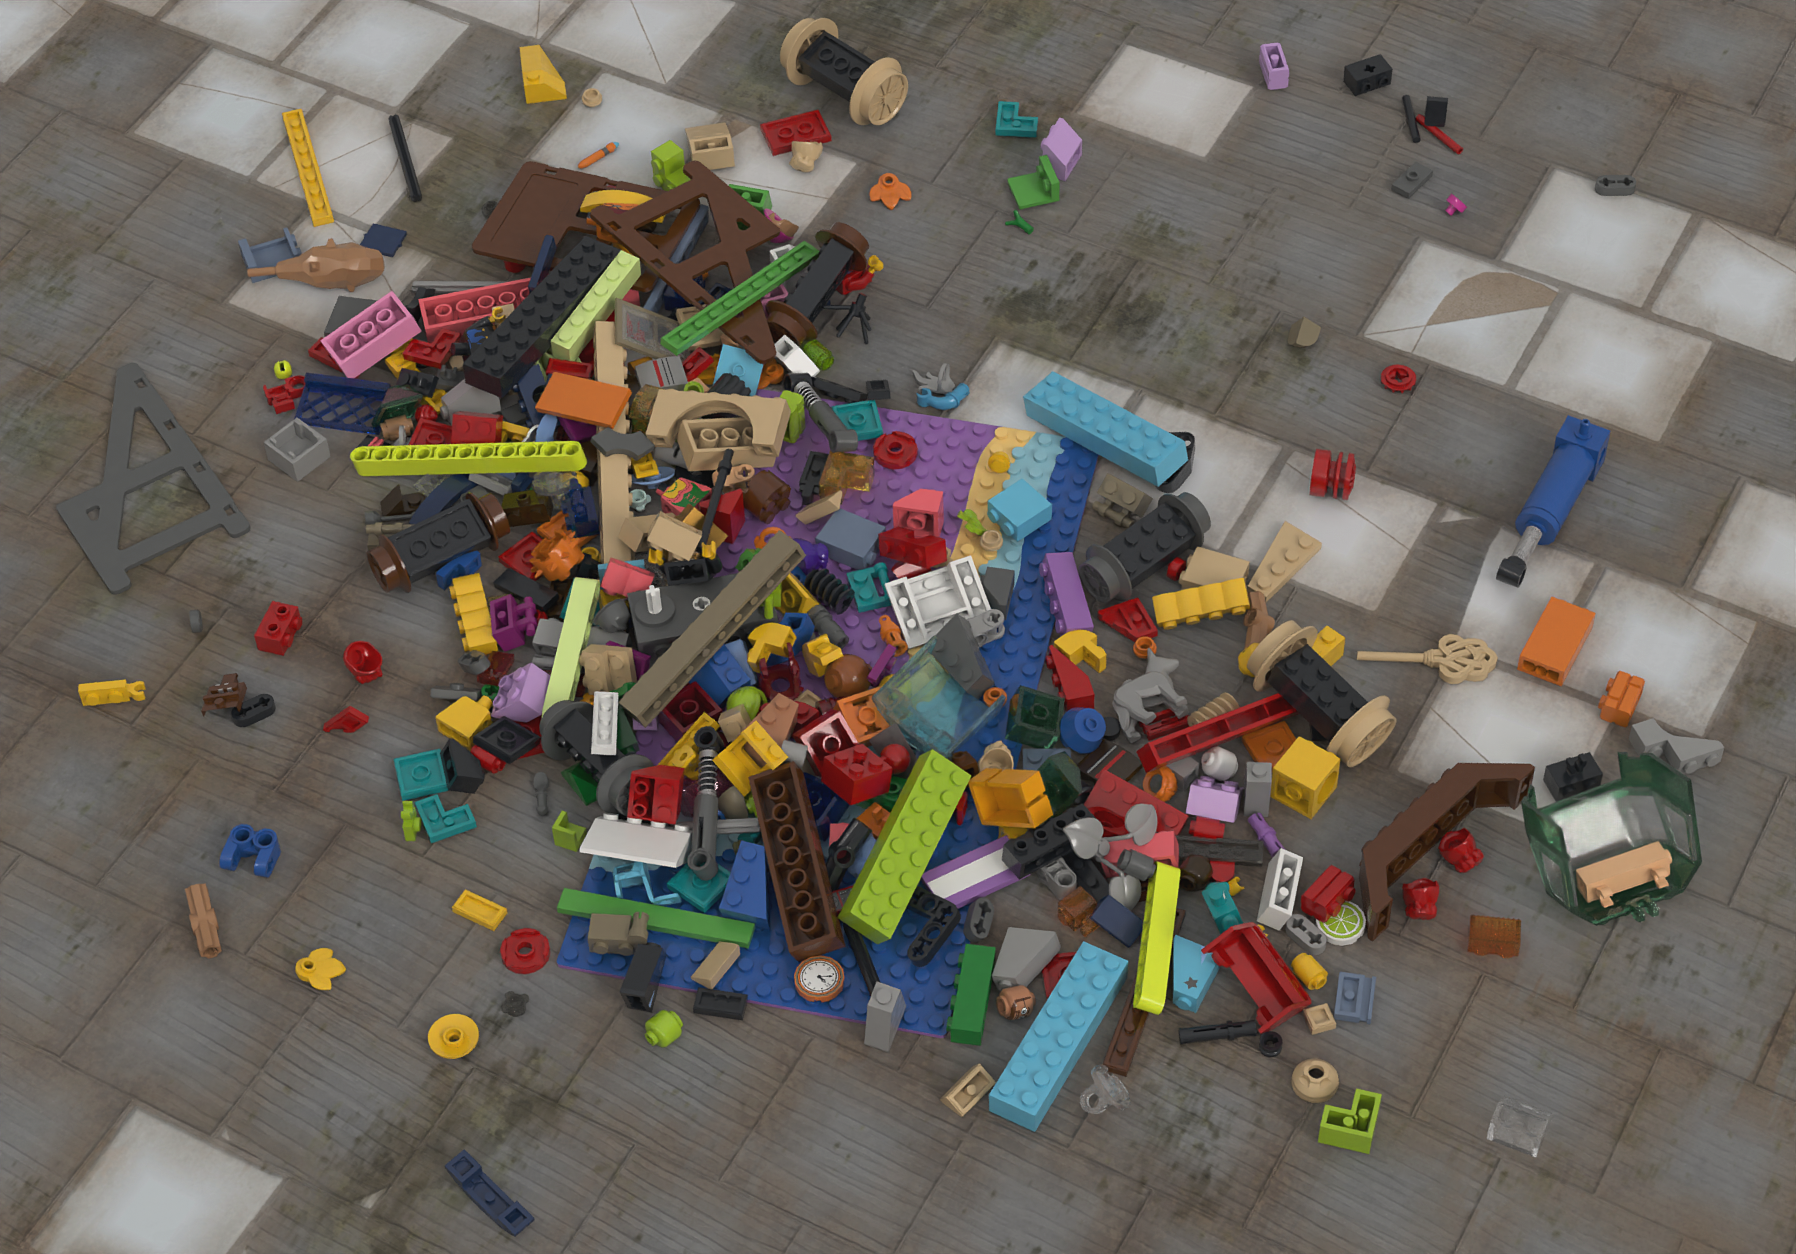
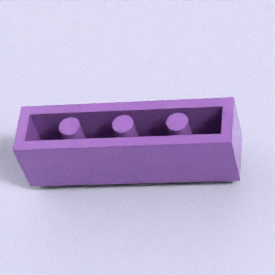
[1039,552,1094,637]

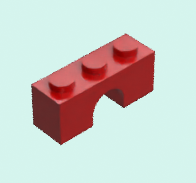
[878,526,947,569]

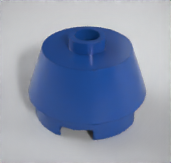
[1058,707,1106,754]

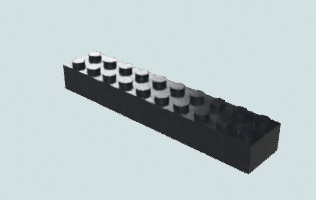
[463,236,621,398]

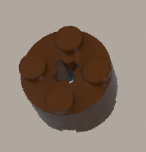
[743,470,791,524]

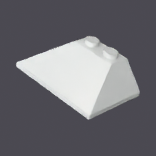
[884,555,992,650]

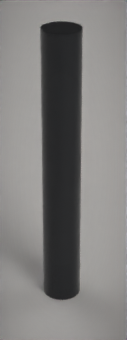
[1402,95,1421,143]

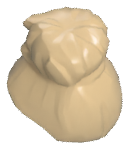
[789,141,823,172]
[978,741,1014,773]

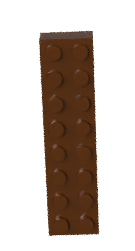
[748,761,845,963]

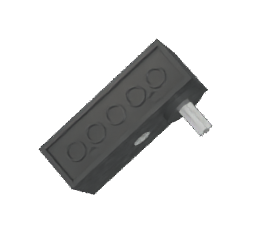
[627,573,778,669]

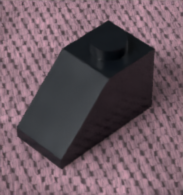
[440,738,485,794]

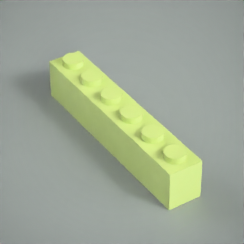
[551,250,641,361]

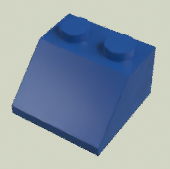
[688,644,751,709]

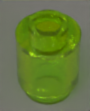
[803,340,834,370]

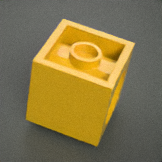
[1270,736,1340,819]

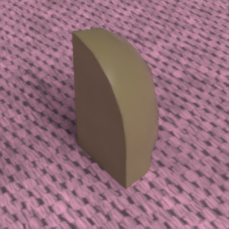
[1287,317,1321,348]
[718,786,748,819]

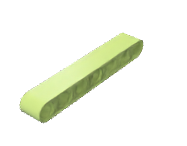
[542,577,600,717]

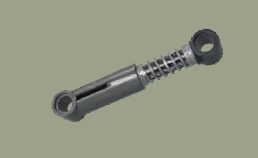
[783,372,858,453]
[687,726,725,881]

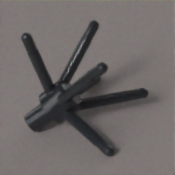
[822,293,872,344]

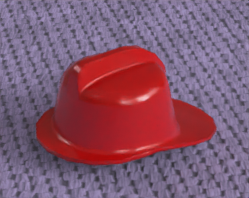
[1088,806,1129,838]

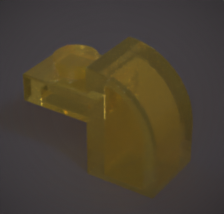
[629,384,666,437]

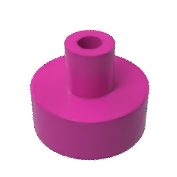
[1445,193,1467,216]

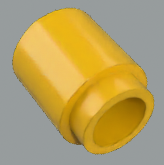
[1291,953,1328,990]

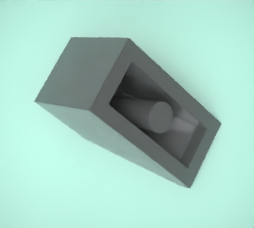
[980,566,1015,620]

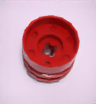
[1309,449,1356,500]

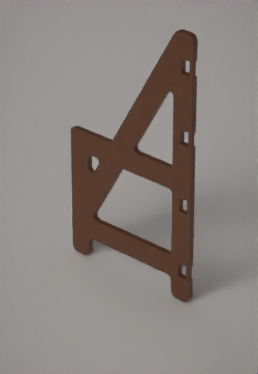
[590,160,780,364]

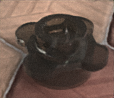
[501,991,529,1017]

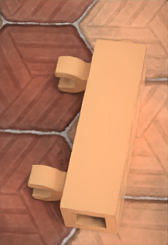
[1576,841,1672,908]

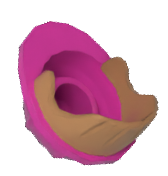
[763,208,799,243]

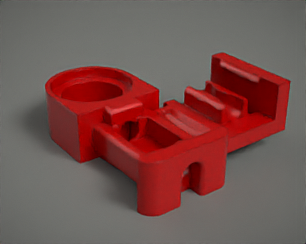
[263,375,309,414]

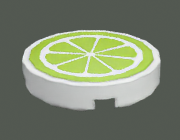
[1315,901,1366,946]

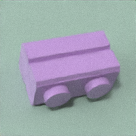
[1259,43,1289,90]

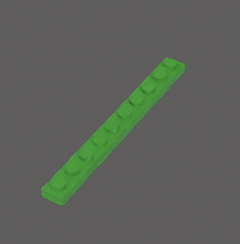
[660,241,820,356]

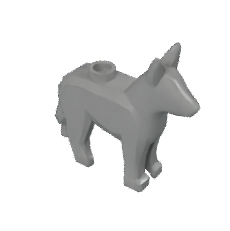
[1112,648,1189,743]

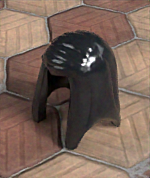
[701,373,751,419]

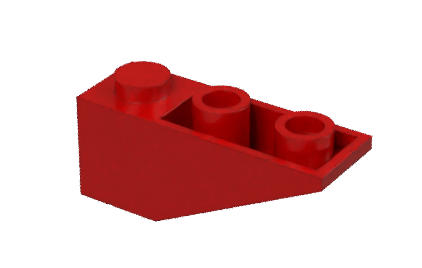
[1045,645,1095,712]

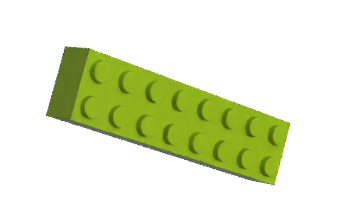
[837,749,971,944]

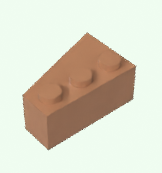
[738,693,799,767]

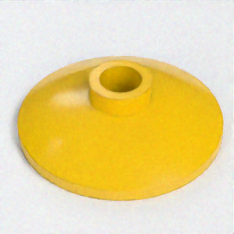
[428,1014,479,1059]

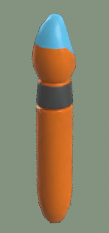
[578,142,619,169]

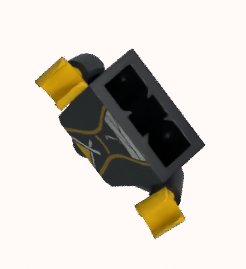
[648,541,722,586]

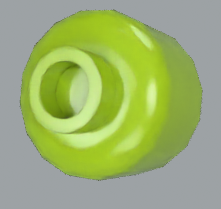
[644,1010,683,1048]

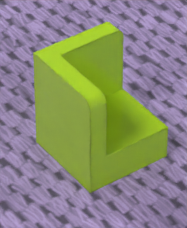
[552,810,587,852]

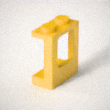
[712,721,788,797]

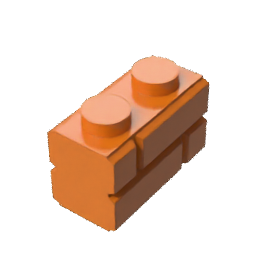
[1598,671,1645,728]

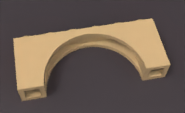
[646,389,791,457]

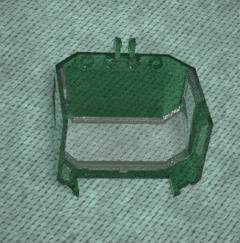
[1521,752,1702,926]

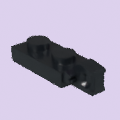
[799,451,833,505]

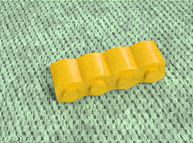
[449,573,498,655]
[1152,578,1250,630]

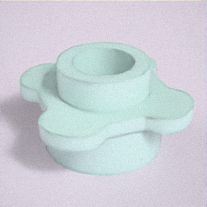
[629,489,651,512]

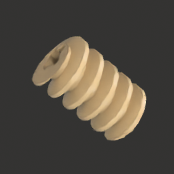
[1187,692,1240,726]

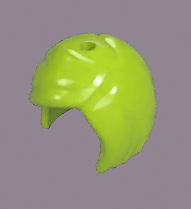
[726,686,768,721]

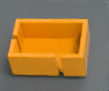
[968,768,1053,828]

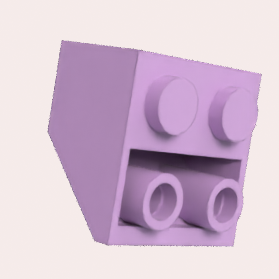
[1040,118,1082,181]
[491,663,550,722]
[1186,776,1244,823]

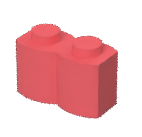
[600,557,654,598]

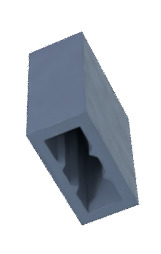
[815,508,886,570]

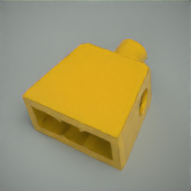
[435,695,493,751]

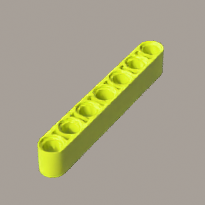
[1133,861,1180,1015]

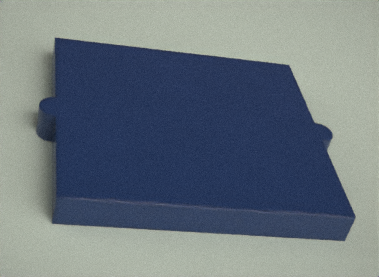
[360,223,407,257]

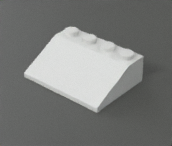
[580,813,692,868]

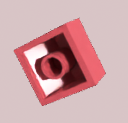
[893,489,944,538]

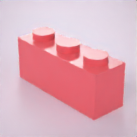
[1101,831,1179,878]

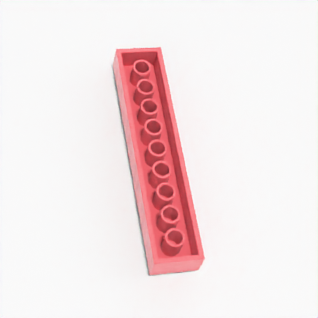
[418,278,640,343]

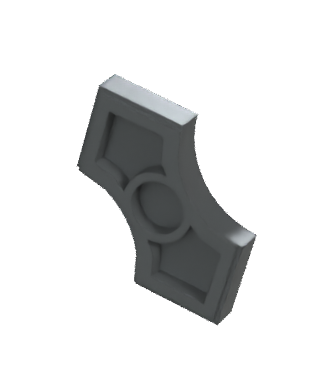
[591,427,655,460]

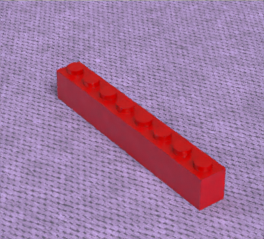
[1136,693,1300,773]

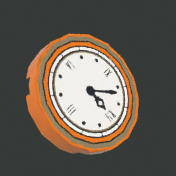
[794,956,844,1002]

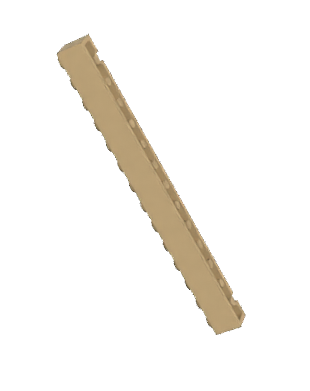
[593,321,635,564]

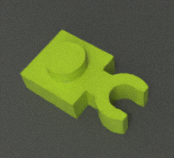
[401,801,421,841]

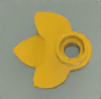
[295,948,346,990]

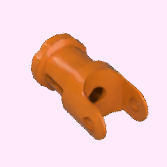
[879,615,908,657]

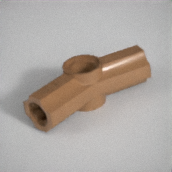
[1243,591,1275,649]
[185,883,222,959]

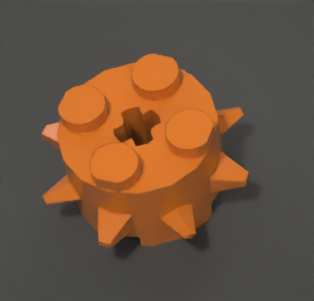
[529,529,585,581]

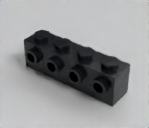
[1002,803,1096,880]

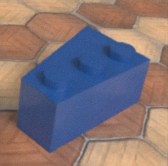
[719,841,770,930]

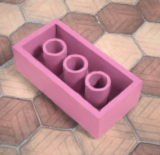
[320,291,421,381]

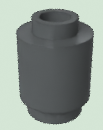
[1117,849,1156,881]

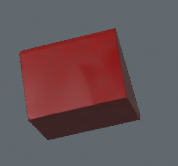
[698,488,745,544]

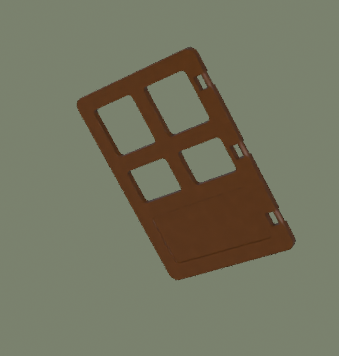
[472,161,701,292]

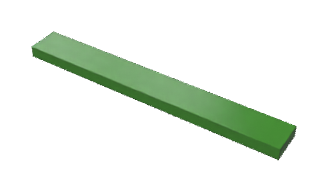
[557,888,755,949]

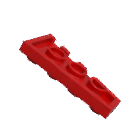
[1084,769,1189,838]

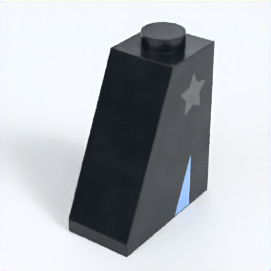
[620,942,666,1013]

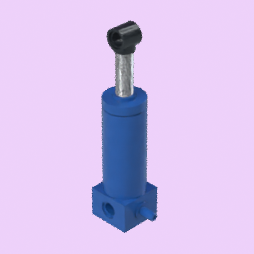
[1496,415,1610,588]

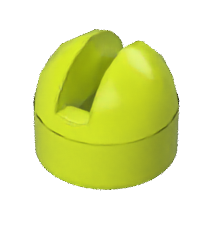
[274,360,292,379]

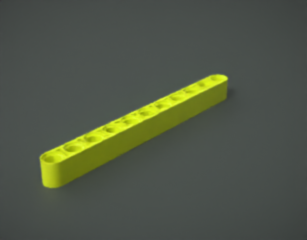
[350,441,587,476]

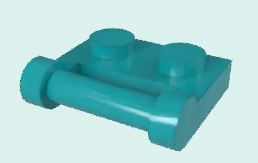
[846,562,892,613]

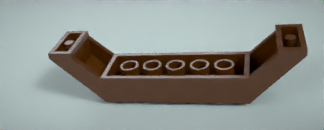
[1359,763,1535,942]

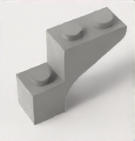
[1629,718,1724,776]

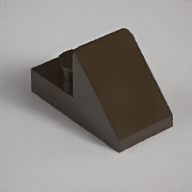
[380,484,425,517]

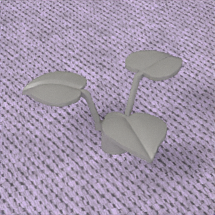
[1063,803,1157,911]

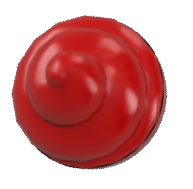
[415,404,438,423]

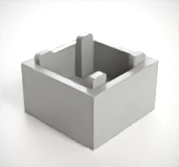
[264,418,331,482]

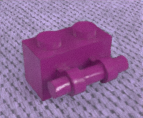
[490,594,537,652]

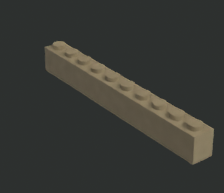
[618,530,806,728]

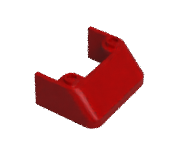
[1201,922,1312,1034]

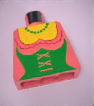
[656,478,712,516]

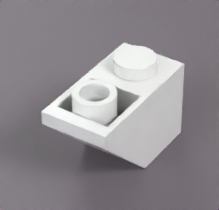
[774,335,820,377]

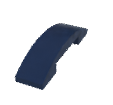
[409,474,479,524]
[444,1149,535,1237]

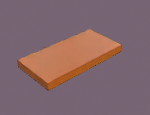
[535,372,632,429]

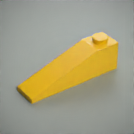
[519,45,567,104]

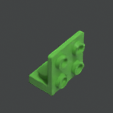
[1007,155,1060,209]

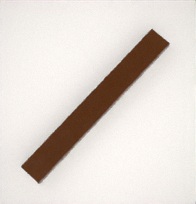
[1102,908,1186,1077]

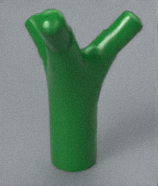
[1005,210,1034,234]

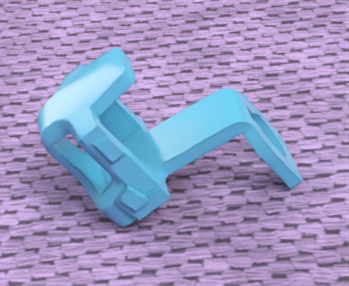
[613,861,681,906]

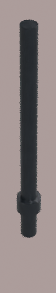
[695,448,734,553]

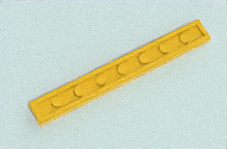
[282,109,334,227]

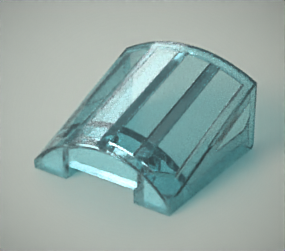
[872,635,1006,759]

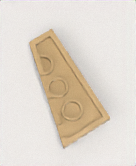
[1247,521,1322,602]

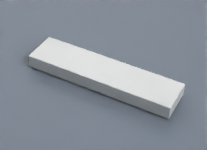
[591,691,618,755]

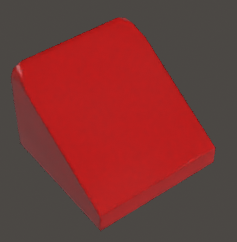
[953,792,968,825]

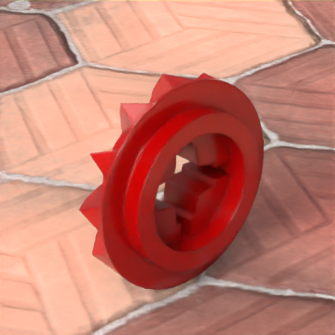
[1381,364,1416,393]

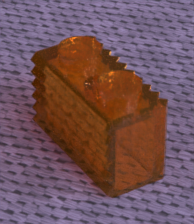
[1467,915,1521,958]

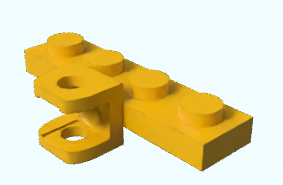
[658,712,720,781]

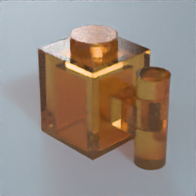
[1058,886,1100,937]

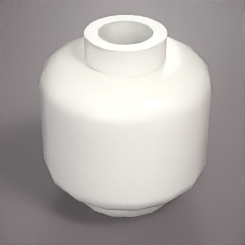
[1201,746,1238,781]

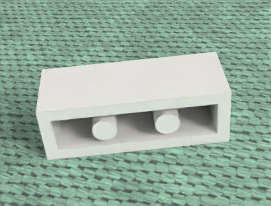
[1257,848,1303,930]

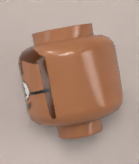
[996,985,1036,1021]

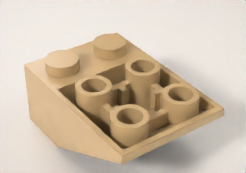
[685,122,735,170]
[647,511,702,561]

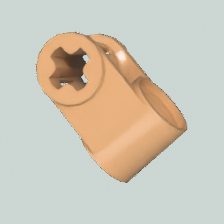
[712,464,755,494]

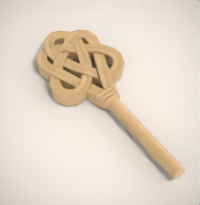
[1357,634,1498,684]

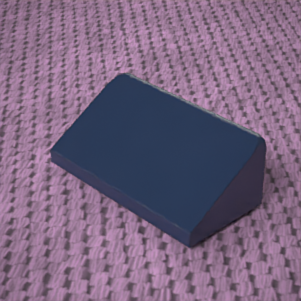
[1090,895,1143,948]

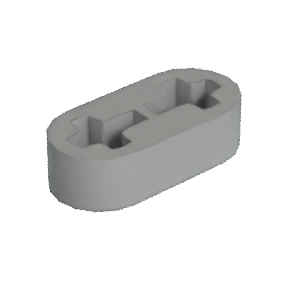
[1285,914,1327,955]

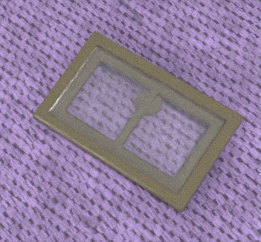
[615,298,695,362]

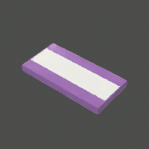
[920,835,1031,909]

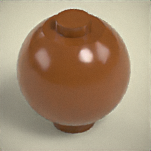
[824,654,872,698]

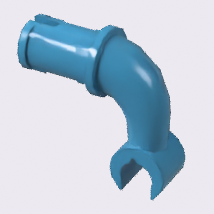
[916,383,970,410]

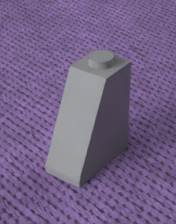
[440,379,501,426]
[1244,762,1272,817]
[992,927,1061,991]
[864,982,906,1053]

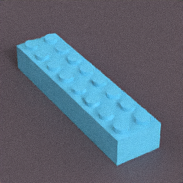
[1023,371,1188,487]
[989,941,1128,1132]

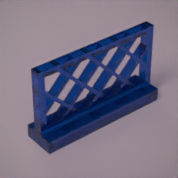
[294,372,394,435]

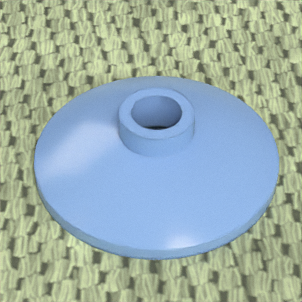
[632,466,675,489]

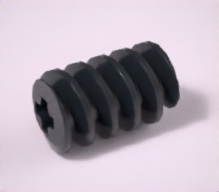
[804,568,855,615]

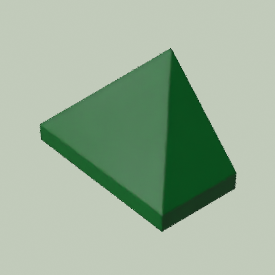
[561,761,598,806]

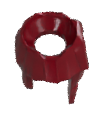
[758,642,804,702]

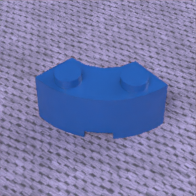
[766,612,815,666]

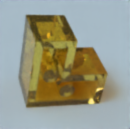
[819,450,875,505]

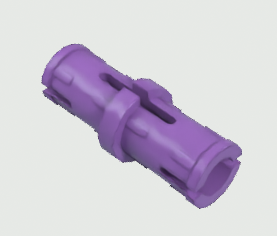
[1248,812,1286,858]

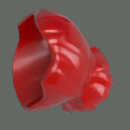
[343,641,383,684]
[1438,828,1484,873]
[1402,878,1439,920]

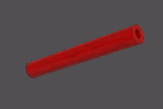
[1415,114,1463,155]

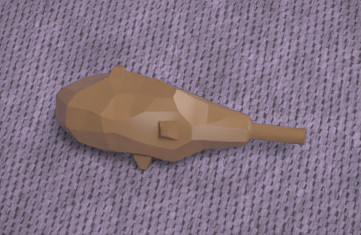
[247,238,385,292]

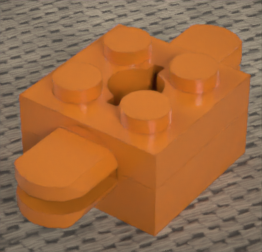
[833,686,911,747]

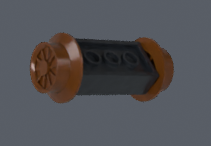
[765,222,869,347]
[366,492,510,593]

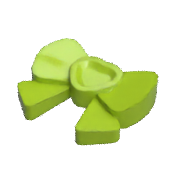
[957,509,988,536]

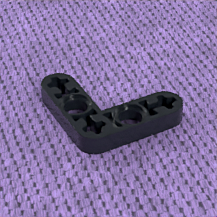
[906,886,961,967]

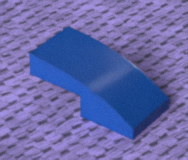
[436,551,482,591]

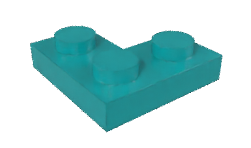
[995,101,1038,137]
[415,794,477,843]

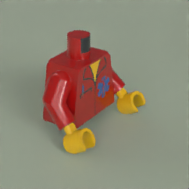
[836,255,883,295]

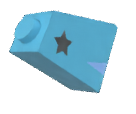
[1173,935,1220,1013]

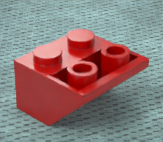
[627,765,685,825]

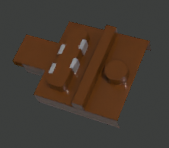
[201,673,247,717]

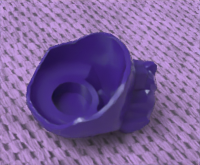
[793,538,829,575]

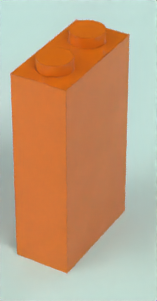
[1517,597,1596,687]

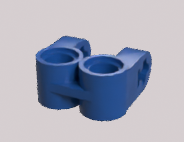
[219,824,281,878]

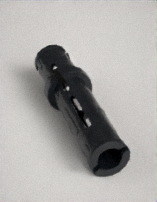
[1178,1019,1257,1045]

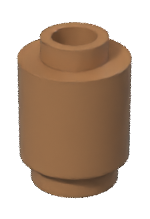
[380,415,414,441]

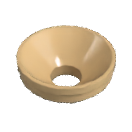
[1291,1058,1339,1103]

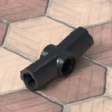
[825,818,872,892]

